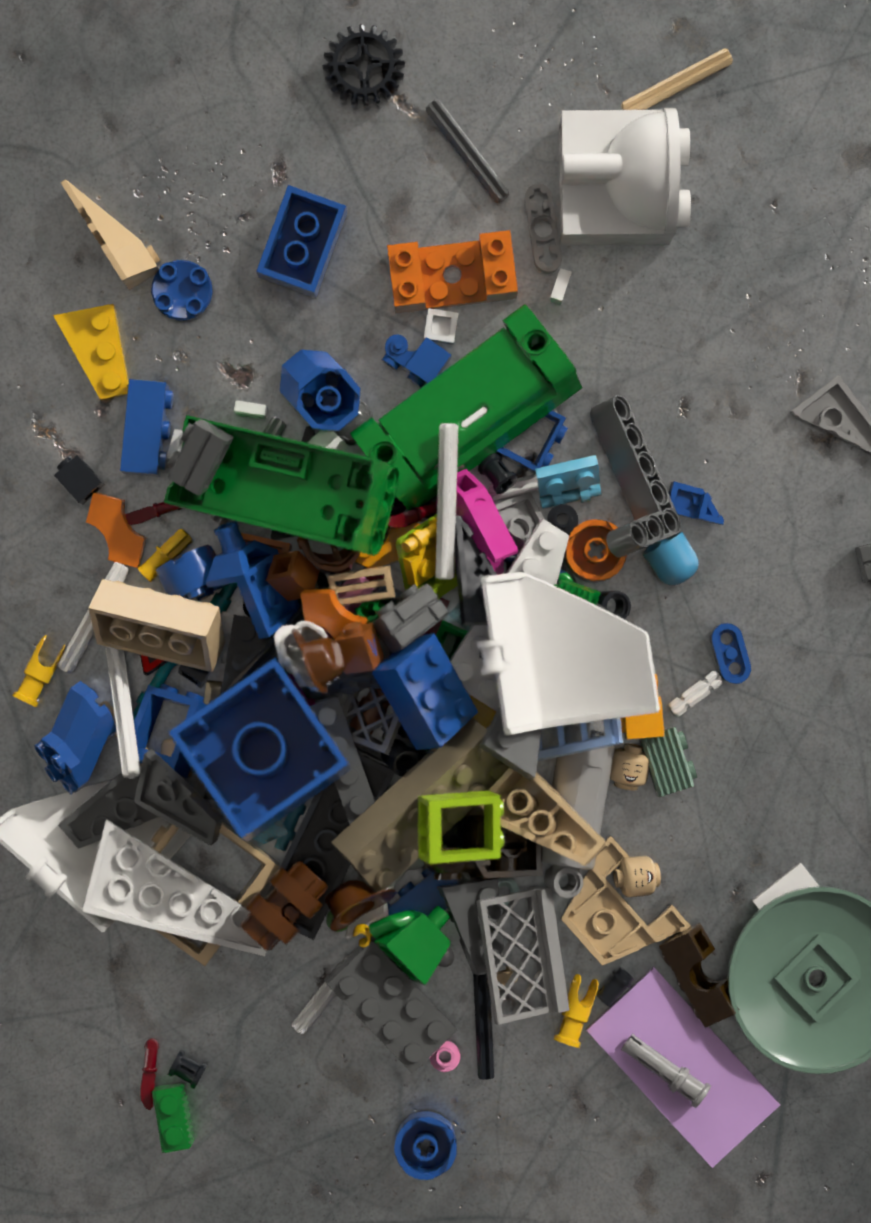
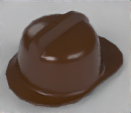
[292,628,345,694]
[325,880,397,931]

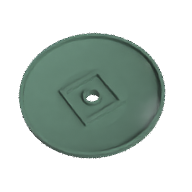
[727,886,871,1074]

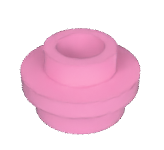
[430,1041,460,1072]

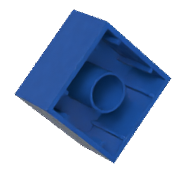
[169,659,352,842]

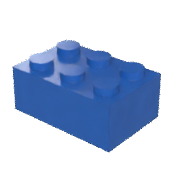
[256,185,348,298]
[372,634,478,750]

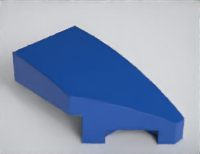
[668,481,724,525]

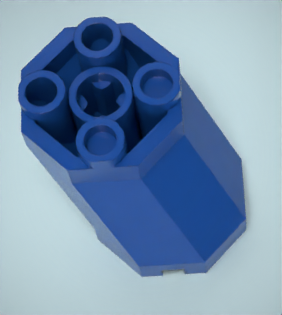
[279,350,361,432]
[34,681,116,795]

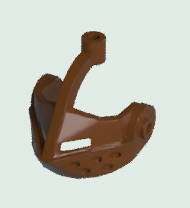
[296,537,360,574]

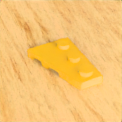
[53,304,129,401]

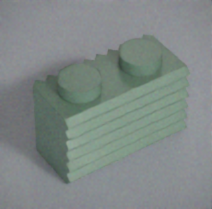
[639,727,697,797]

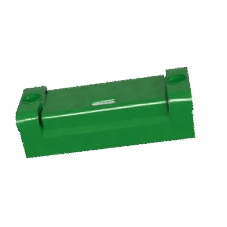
[350,304,583,510]
[164,415,400,556]

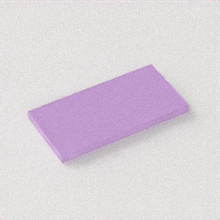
[586,966,780,1168]

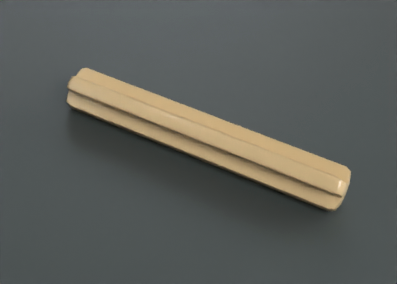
[621,48,733,110]

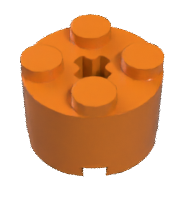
[564,519,627,583]

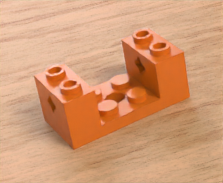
[387,230,518,314]

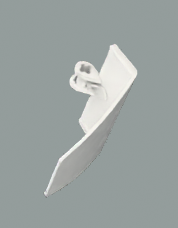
[477,572,660,735]
[0,779,191,933]

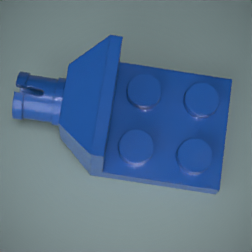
[206,521,300,639]

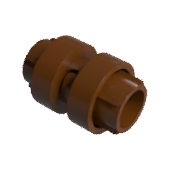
[240,861,327,952]

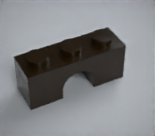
[659,922,740,1028]

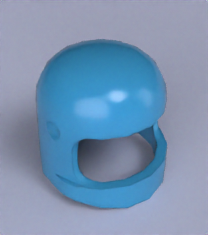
[643,532,699,586]

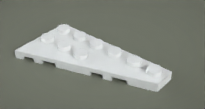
[450,518,569,711]
[82,819,266,956]

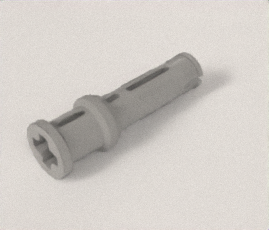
[621,1034,711,1108]

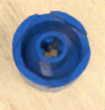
[156,545,228,601]
[394,1111,457,1180]

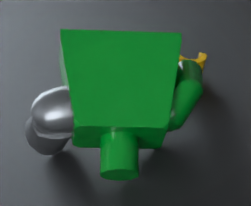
[352,906,454,985]

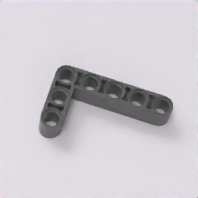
[590,395,681,557]

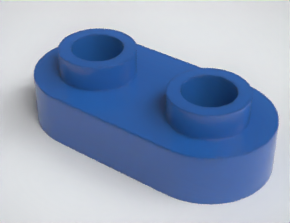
[711,623,751,684]

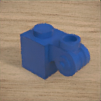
[382,335,451,388]

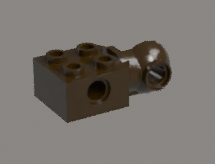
[422,815,543,880]

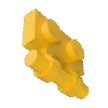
[402,517,437,587]

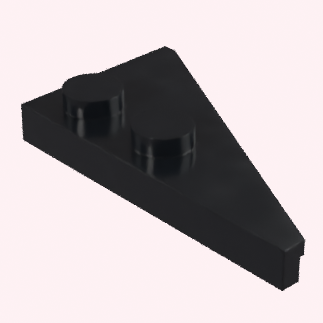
[455,516,497,626]

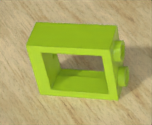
[418,790,504,864]

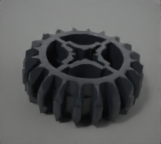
[322,24,405,108]

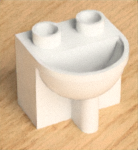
[559,108,691,245]

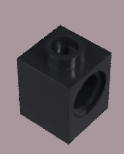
[54,455,105,505]

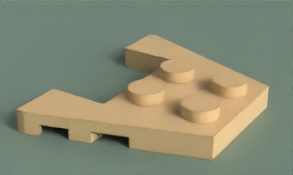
[561,835,691,966]

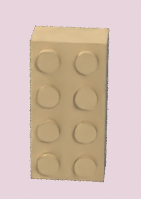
[88,579,225,672]

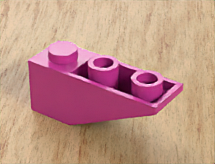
[435,469,518,563]

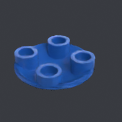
[151,260,212,320]

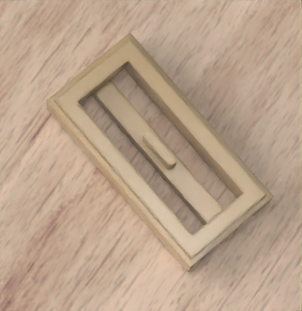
[328,565,395,606]

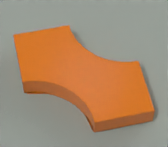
[86,492,147,568]
[300,589,368,640]

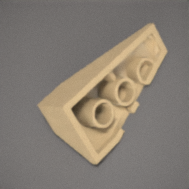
[61,179,161,291]
[479,767,607,866]

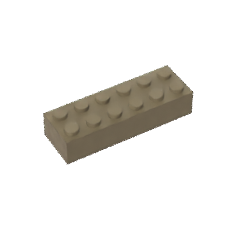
[331,718,509,892]

